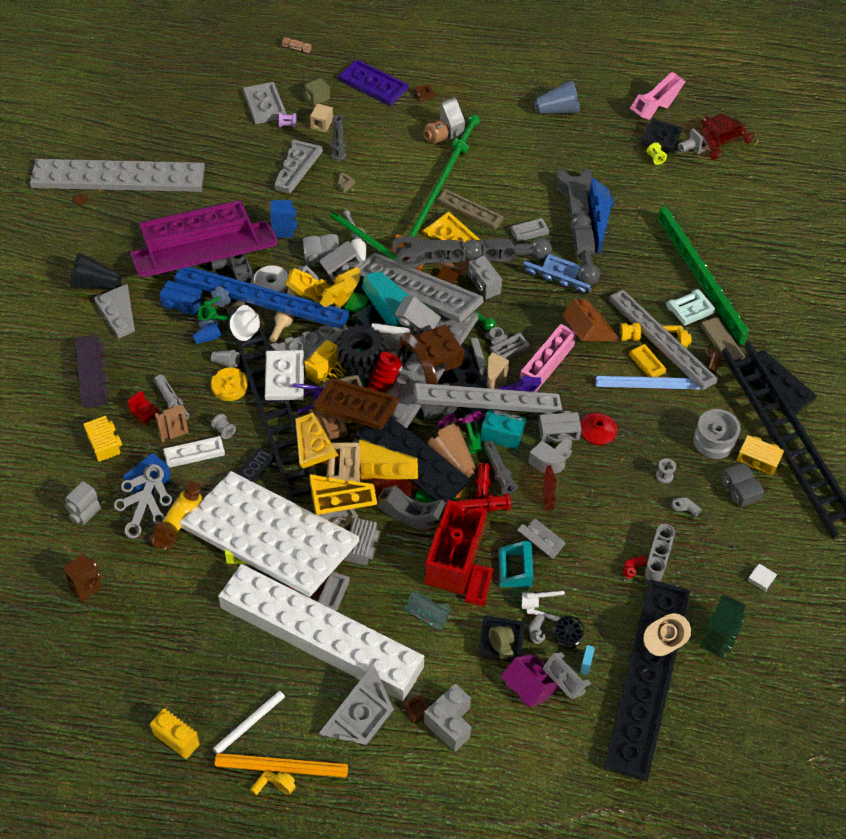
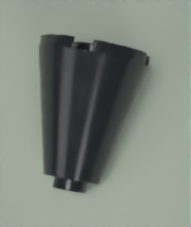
[70,253,122,290]

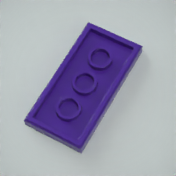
[338,59,409,106]

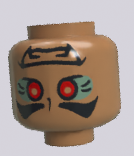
[424,120,449,144]

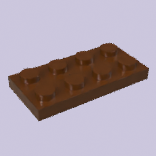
[313,378,399,430]

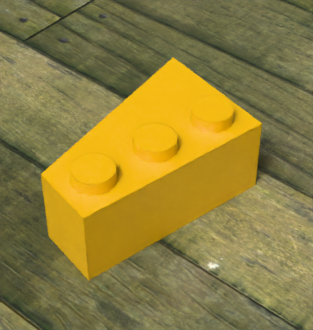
[309,474,377,515]

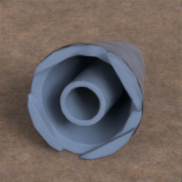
[534,81,580,114]

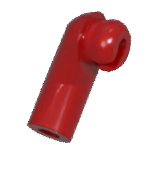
[622,555,647,578]

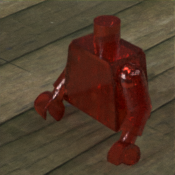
[702,114,754,160]

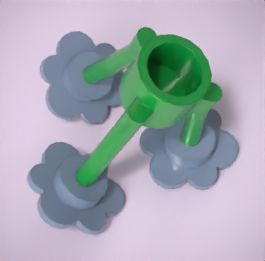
[198,286,237,328]

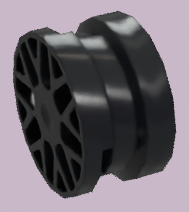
[553,615,584,649]

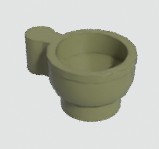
[489,626,514,660]

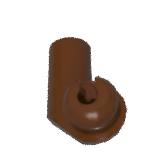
[705,349,720,373]

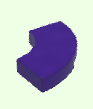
[499,376,542,392]

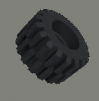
[337,324,385,375]

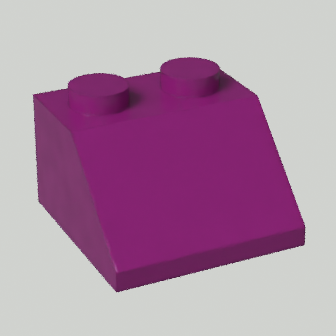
[501,654,560,707]

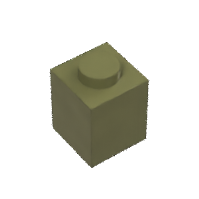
[304,78,330,106]

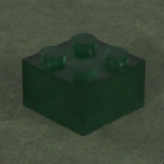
[700,594,747,658]

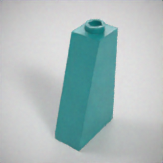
[361,271,411,329]

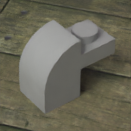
[528,437,572,474]

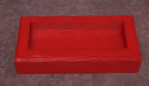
[464,564,494,607]

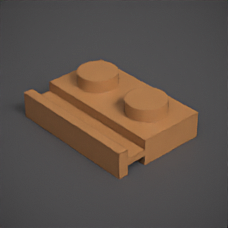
[155,404,189,442]
[309,409,348,441]

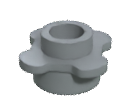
[485,327,507,345]

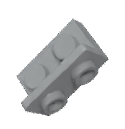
[518,519,565,559]

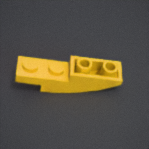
[320,267,360,308]

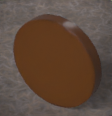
[73,194,87,205]

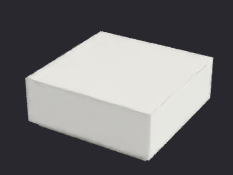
[748,564,777,592]

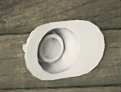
[230,305,260,341]

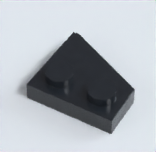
[351,303,386,327]

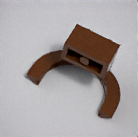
[397,324,464,385]

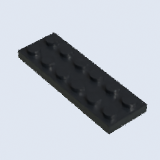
[355,416,470,504]

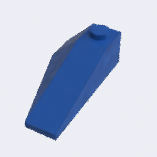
[588,178,614,253]

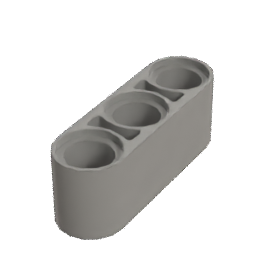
[645,524,675,581]

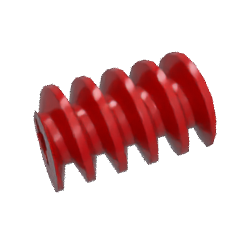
[368,352,402,393]

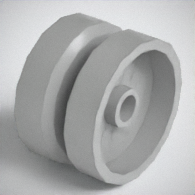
[693,409,741,459]

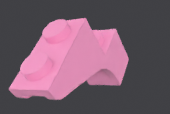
[630,72,686,120]

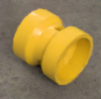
[619,323,641,341]

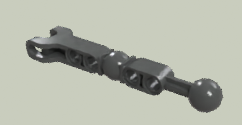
[556,169,600,285]
[392,236,552,268]

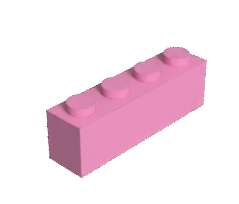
[520,324,576,392]

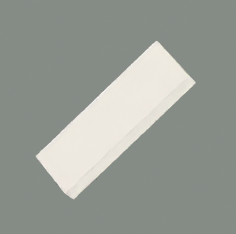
[163,436,225,468]

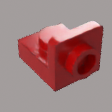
[127,391,159,425]

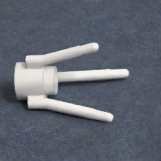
[522,591,565,621]

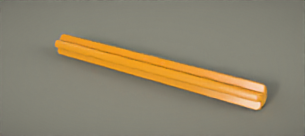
[215,753,348,778]

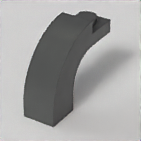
[376,485,447,529]

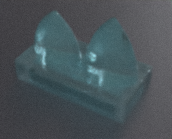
[406,591,450,631]

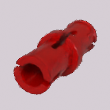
[475,463,490,499]

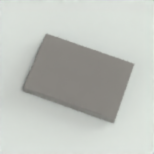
[243,82,287,124]

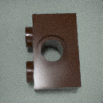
[62,553,102,602]

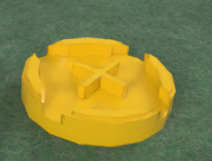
[211,367,249,401]

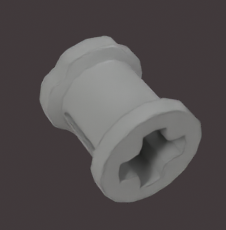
[211,414,236,439]
[656,458,676,484]

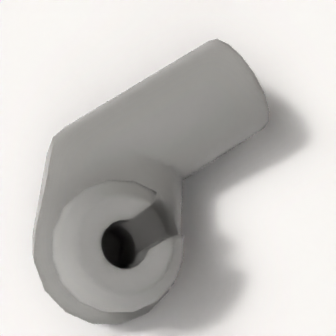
[672,498,702,517]
[527,614,546,644]

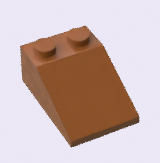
[562,299,620,341]

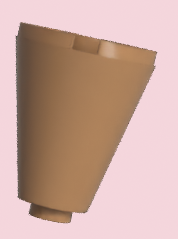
[426,424,476,478]

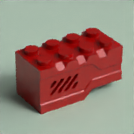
[424,500,487,595]

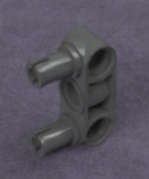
[211,253,254,284]

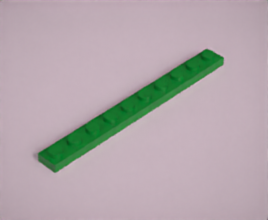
[657,206,749,345]

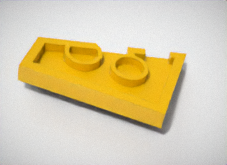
[422,212,480,243]
[285,268,334,303]
[295,413,339,469]
[359,439,418,479]

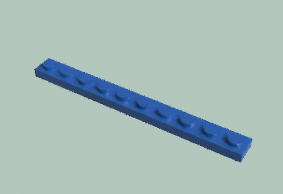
[174,267,349,329]

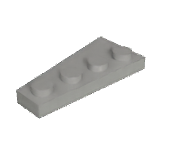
[270,325,347,365]

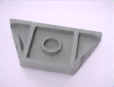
[319,665,394,745]

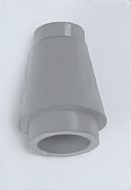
[211,350,240,368]

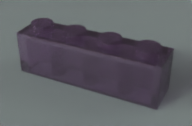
[75,335,109,408]

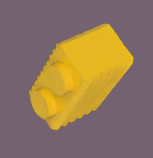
[304,340,338,384]
[83,416,122,462]
[737,435,784,476]
[150,709,199,759]

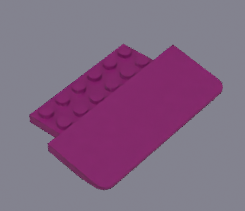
[130,200,278,277]

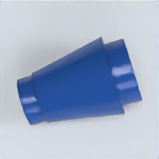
[192,322,221,344]

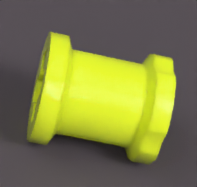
[647,143,667,165]

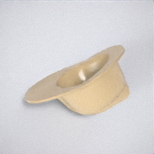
[643,613,691,656]

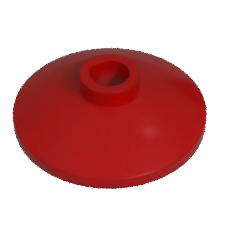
[580,413,617,445]

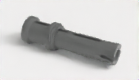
[331,115,346,161]
[482,441,518,495]

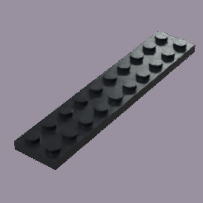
[604,579,690,782]

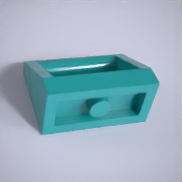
[498,541,533,587]

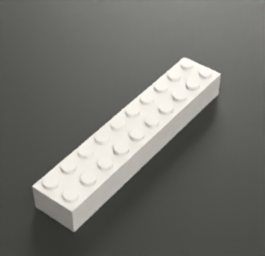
[219,564,424,701]

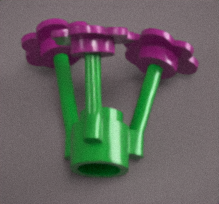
[437,412,486,454]

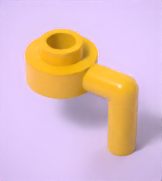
[663,326,691,348]
[250,770,296,796]

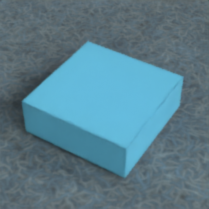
[580,645,595,675]

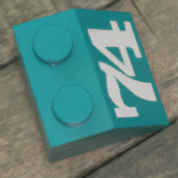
[481,409,527,450]

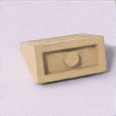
[487,352,509,389]

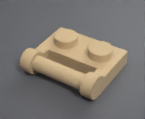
[325,443,360,482]

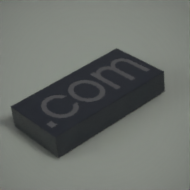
[236,447,275,483]

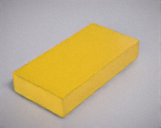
[629,344,666,377]

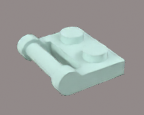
[666,289,715,326]

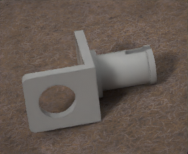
[678,128,713,154]

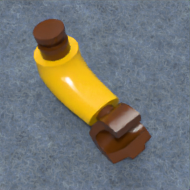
[148,482,202,550]

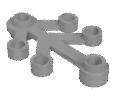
[114,464,172,539]

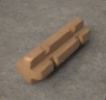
[282,37,312,53]

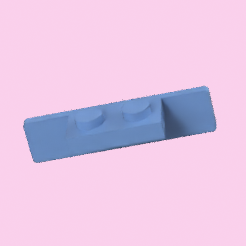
[523,254,591,293]

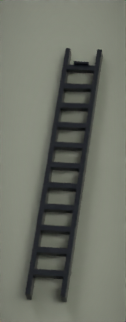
[233,322,315,503]
[721,341,846,540]

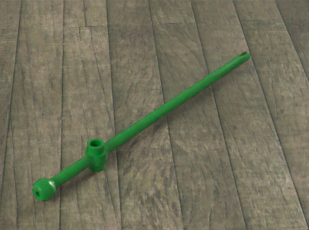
[404,114,480,247]
[330,211,496,332]

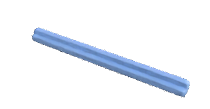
[596,376,705,390]

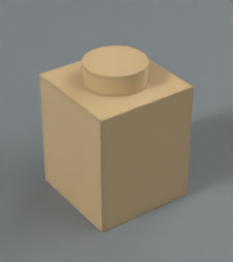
[310,104,333,132]

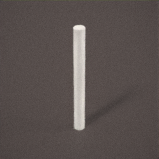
[213,691,285,754]

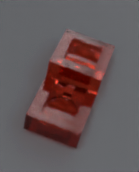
[542,465,557,511]

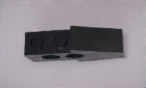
[448,348,487,415]

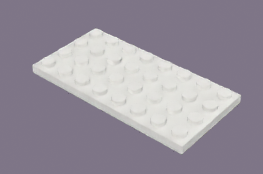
[180,471,359,597]

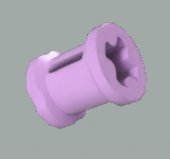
[279,112,296,128]

